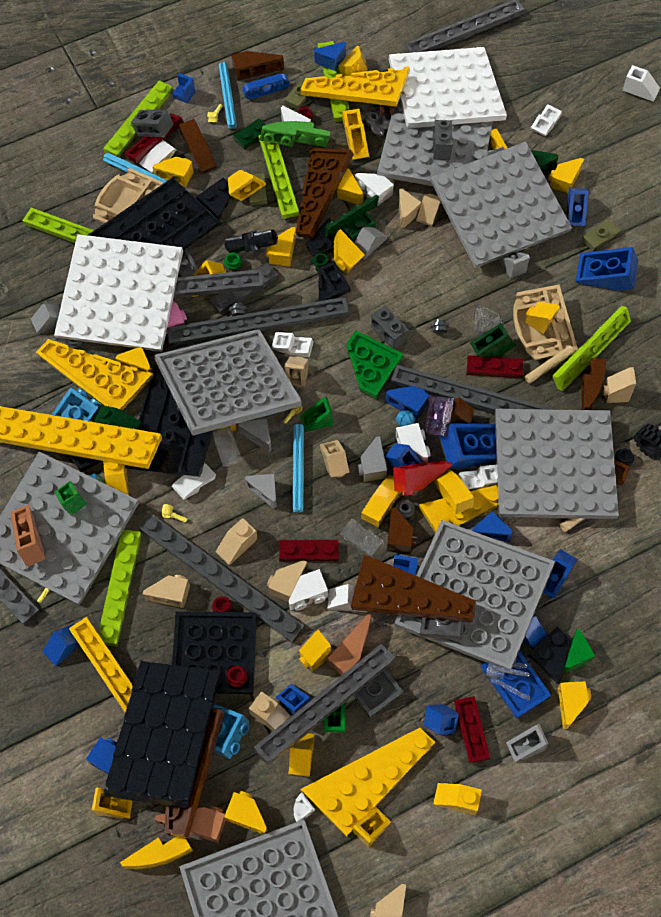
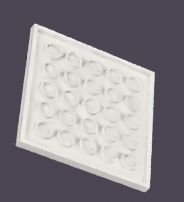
[389,47,507,129]
[54,234,183,352]

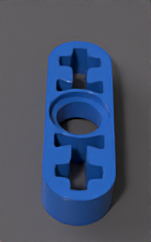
[242,73,290,99]

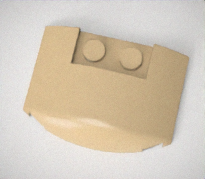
[93,168,163,224]
[513,285,578,360]

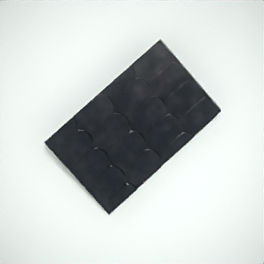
[87,177,221,251]
[125,365,212,477]
[104,661,221,809]

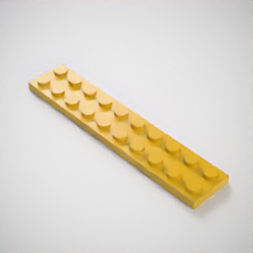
[0,406,162,469]

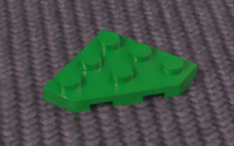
[346,330,403,399]

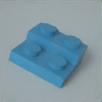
[52,387,102,422]
[213,704,250,759]

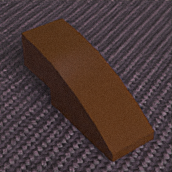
[179,119,216,174]
[581,358,606,410]

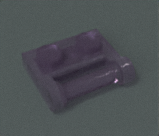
[423,395,454,437]

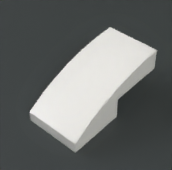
[531,104,562,136]
[139,140,176,174]
[271,332,314,357]
[172,462,216,500]
[457,465,498,491]

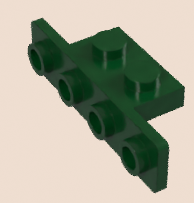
[324,194,379,241]

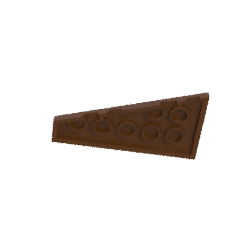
[296,148,354,238]
[351,554,476,623]
[165,709,225,838]

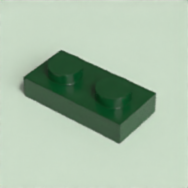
[233,118,266,150]

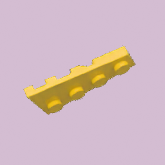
[419,485,498,533]

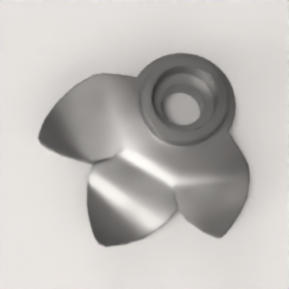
[364,110,392,137]

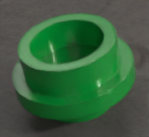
[224,253,242,270]

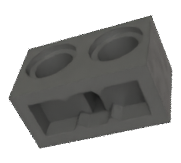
[131,110,174,137]
[432,120,453,160]
[371,305,409,350]

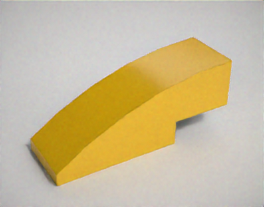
[342,109,369,160]
[433,468,474,514]
[361,474,401,528]
[120,837,193,869]

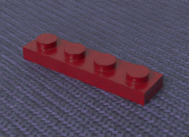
[125,113,184,163]

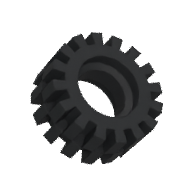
[634,423,661,460]

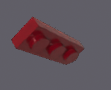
[466,355,523,378]
[279,540,339,561]
[454,696,490,764]

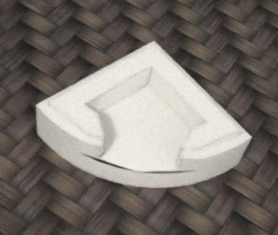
[293,793,315,822]

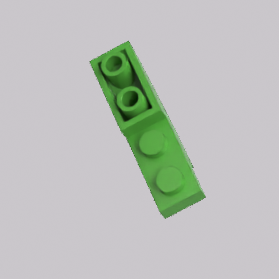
[260,121,330,148]

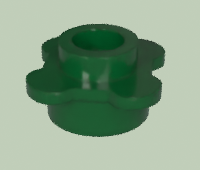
[311,253,331,272]

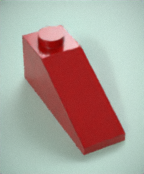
[393,460,452,495]

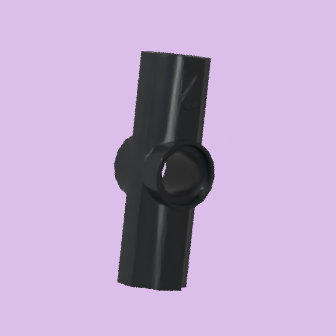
[225,229,278,253]

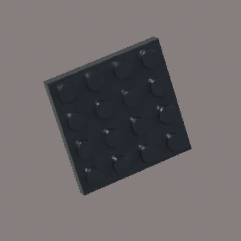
[172,611,257,694]

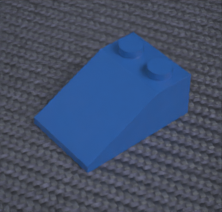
[576,247,638,291]
[439,424,497,468]

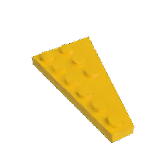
[300,66,410,107]
[36,339,154,411]
[300,728,435,837]

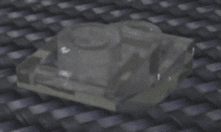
[212,426,242,468]
[339,518,383,557]

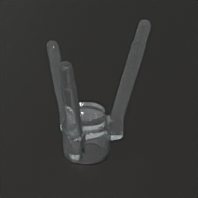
[486,663,530,701]

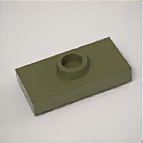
[284,78,309,110]
[249,173,267,206]
[582,219,621,251]

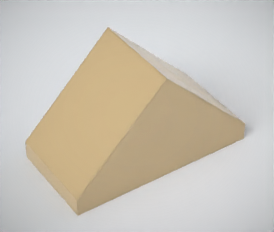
[399,189,421,228]
[416,193,443,227]

